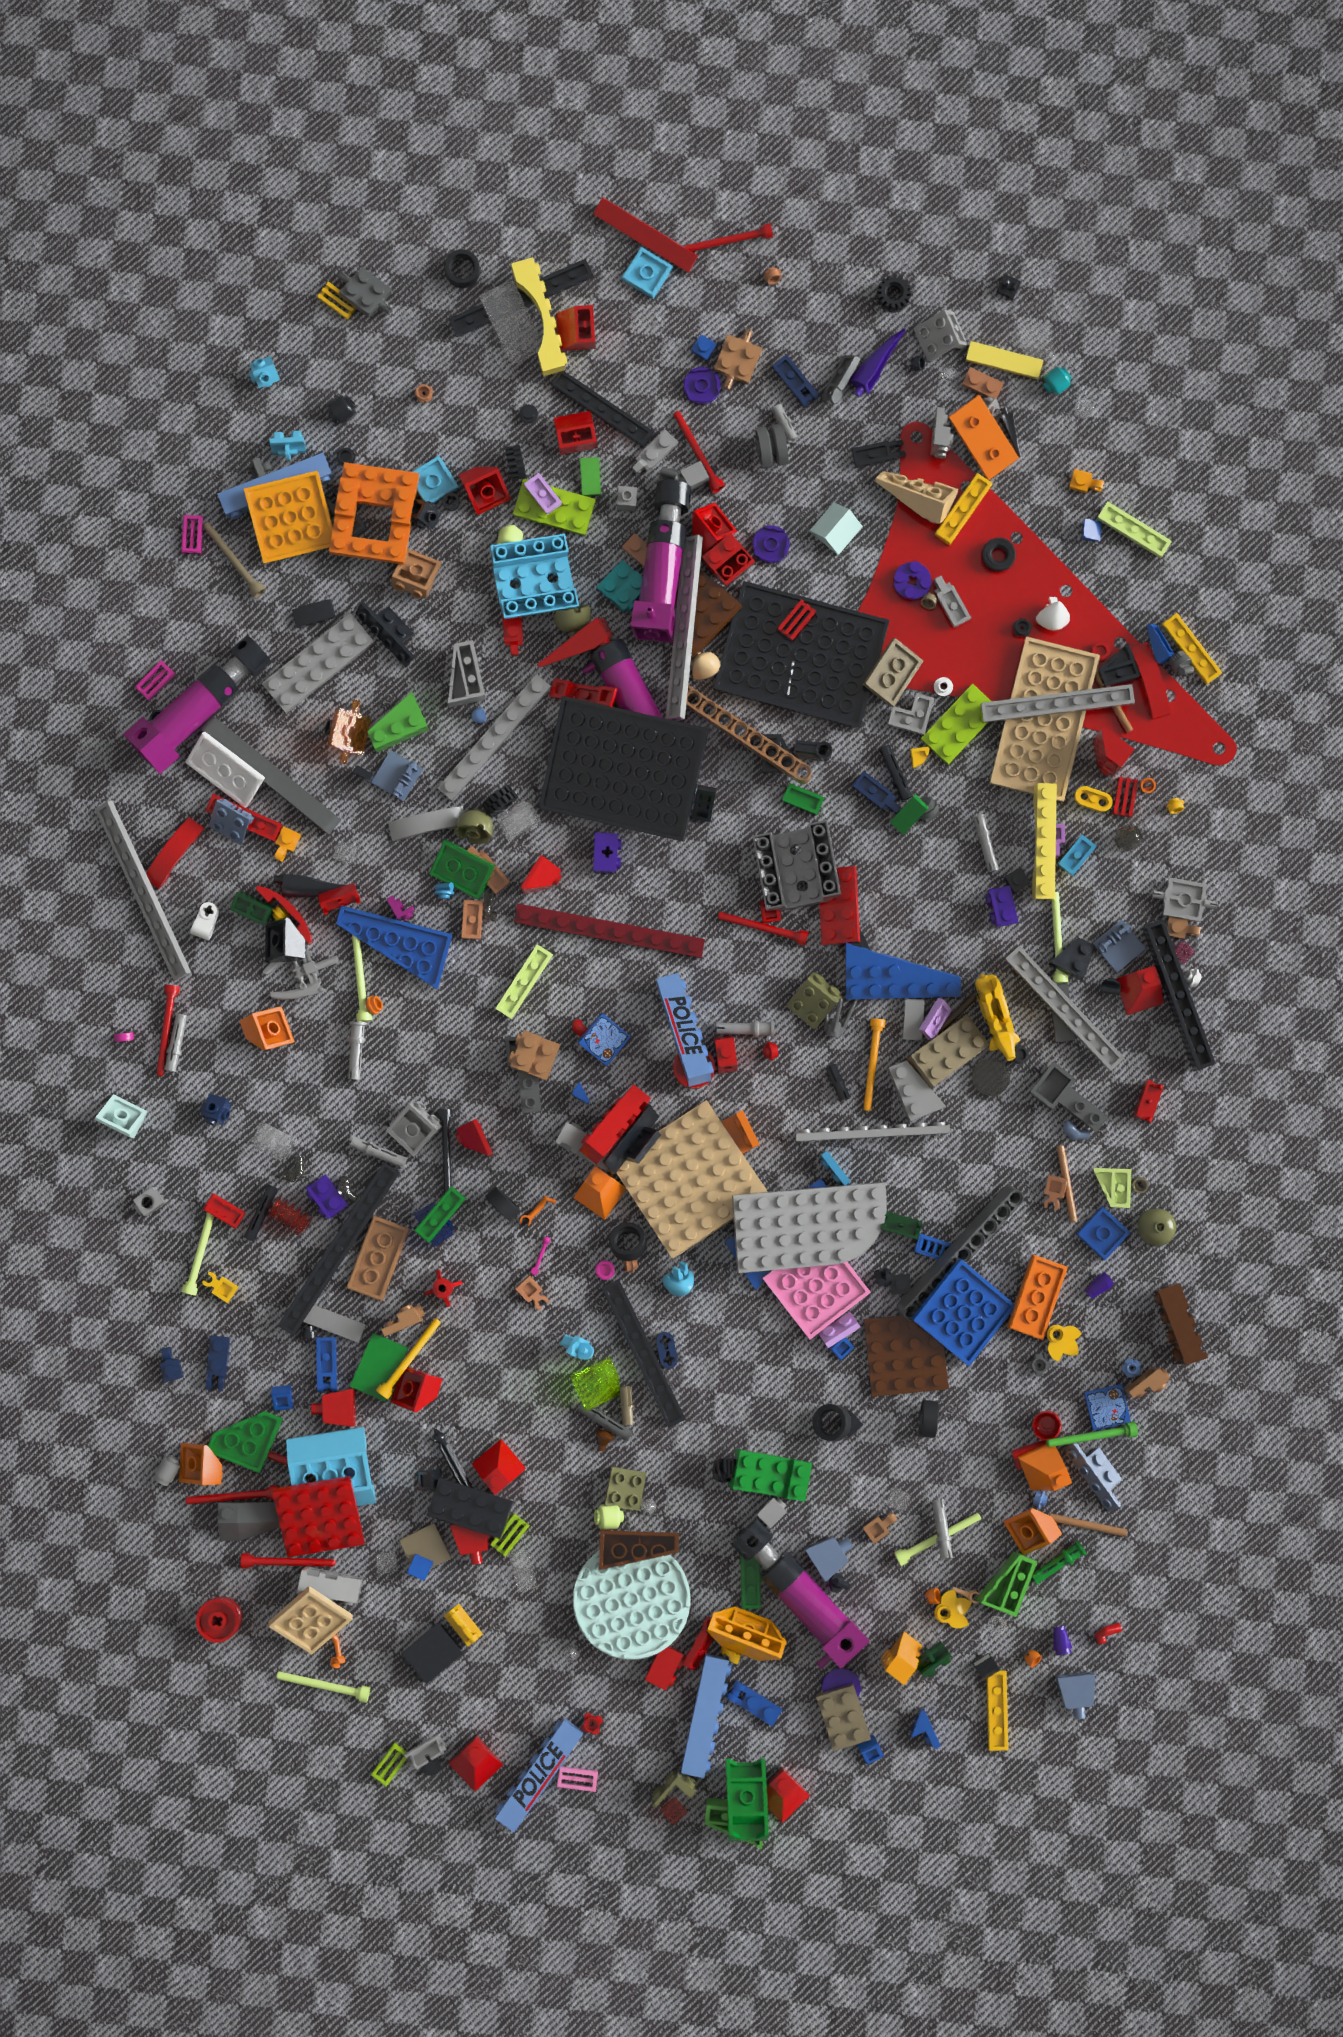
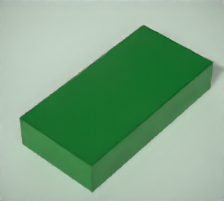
[782,783,824,816]
[890,794,929,835]

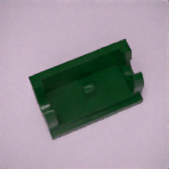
[229,890,276,926]
[881,1211,922,1240]

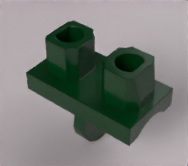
[917,1641,952,1678]

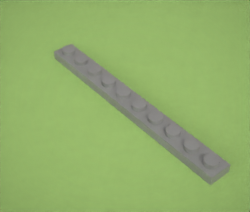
[665,535,703,721]
[95,800,191,981]

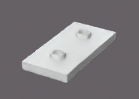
[185,732,265,808]

